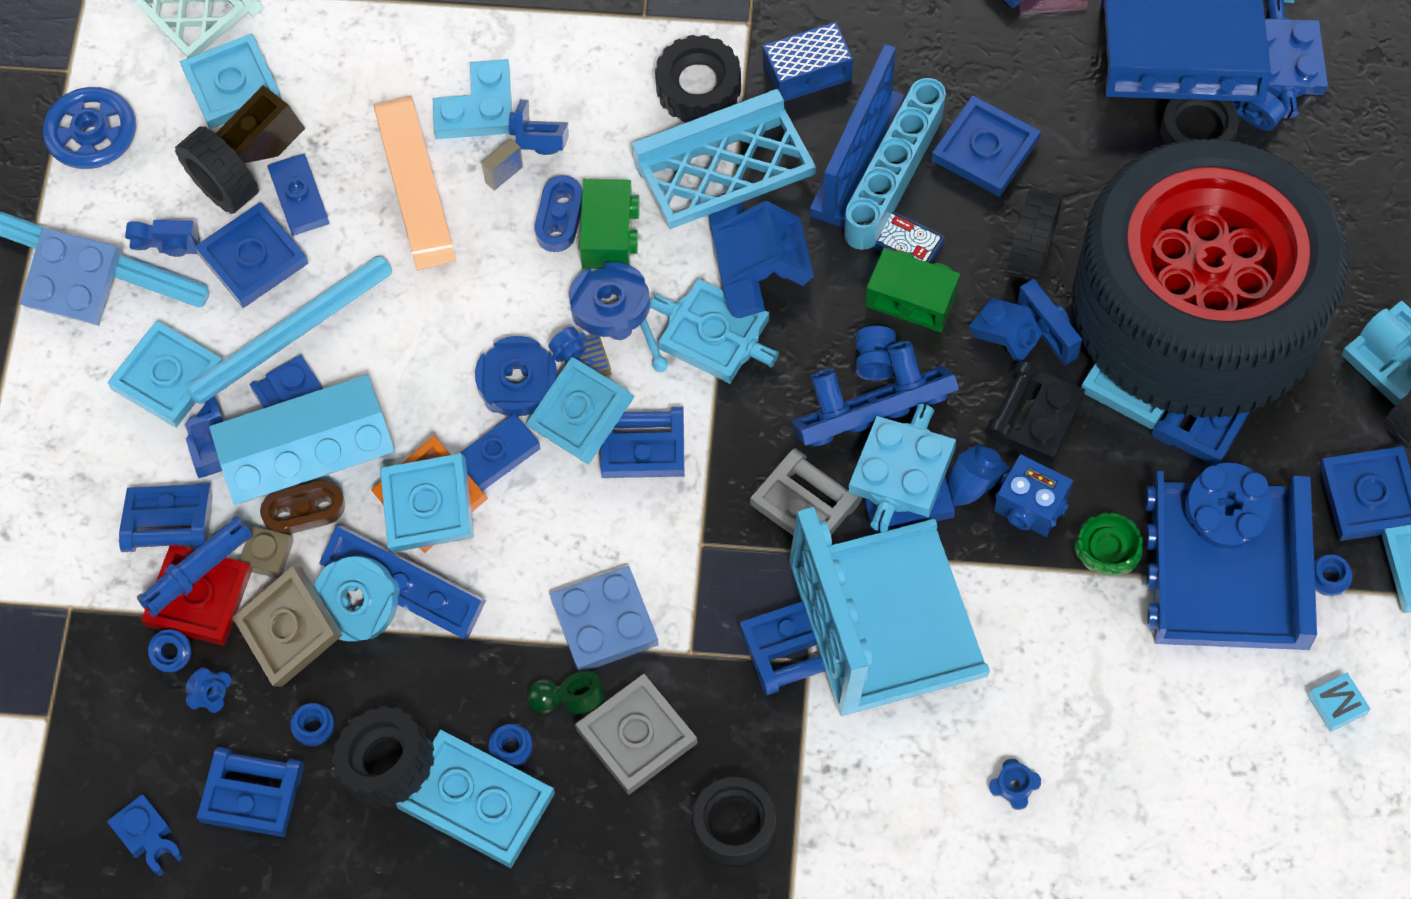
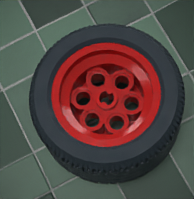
[1072,139,1348,418]

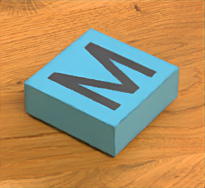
[1308,672,1370,732]

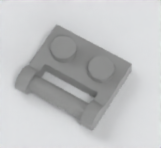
[750,448,862,535]

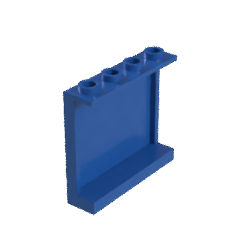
[1100,0,1271,102]
[1145,471,1317,650]

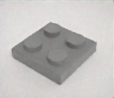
[575,674,698,795]

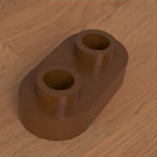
[260,480,345,535]

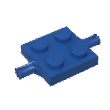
[1265,0,1328,119]

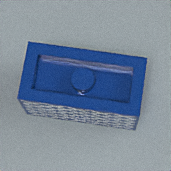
[763,22,853,102]

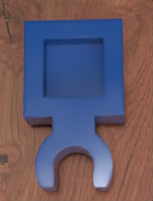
[125,220,200,257]
[107,794,183,876]

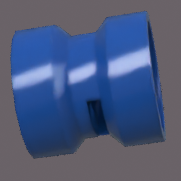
[856,326,896,381]

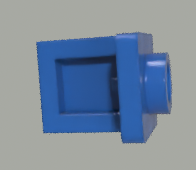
[509,100,569,155]
[969,298,1042,362]

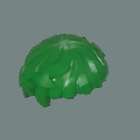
[1075,512,1142,576]

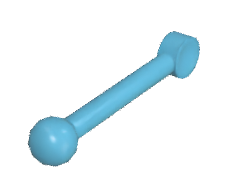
[640,319,668,372]

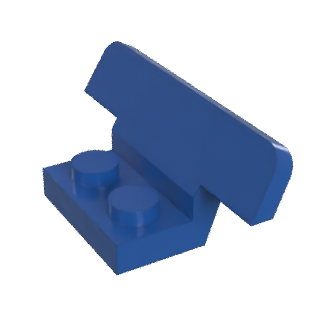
[709,192,814,318]

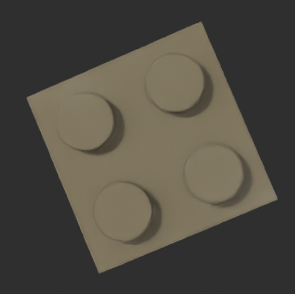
[232,566,343,687]

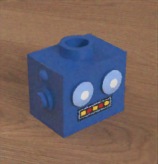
[994,454,1073,537]

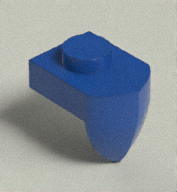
[948,443,1012,506]

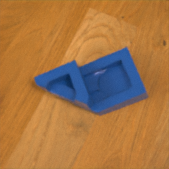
[184,396,224,479]

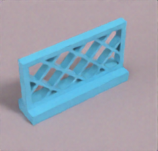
[632,89,816,229]

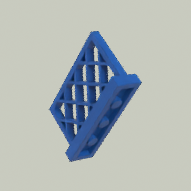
[810,44,905,228]

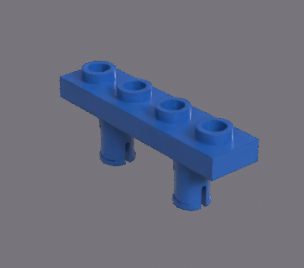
[791,341,959,446]

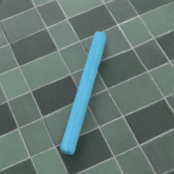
[0,212,210,308]
[187,256,392,404]

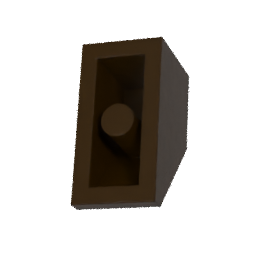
[216,85,305,163]

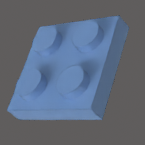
[20,227,122,326]
[549,566,659,672]

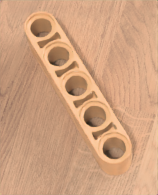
[373,95,456,271]

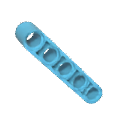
[844,78,946,250]

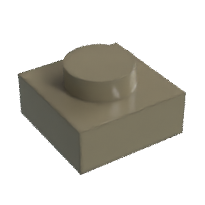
[239,526,294,578]

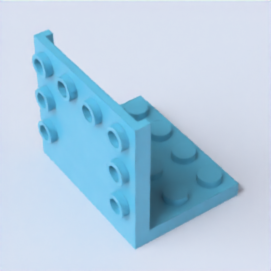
[789,507,990,717]

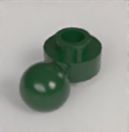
[527,671,605,714]

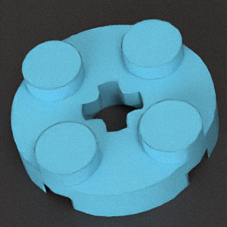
[314,556,400,641]

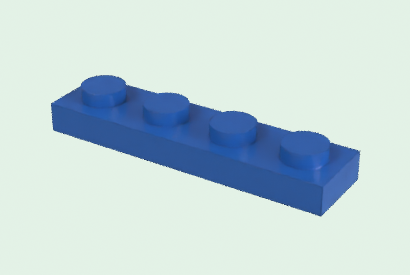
[319,526,486,639]

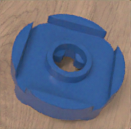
[569,262,651,340]
[475,336,558,417]
[1185,463,1273,549]

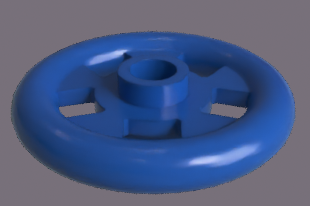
[42,87,136,169]

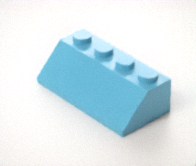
[209,374,395,505]

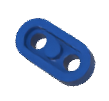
[535,175,583,252]

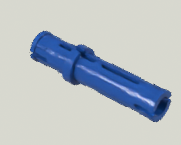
[137,516,253,618]

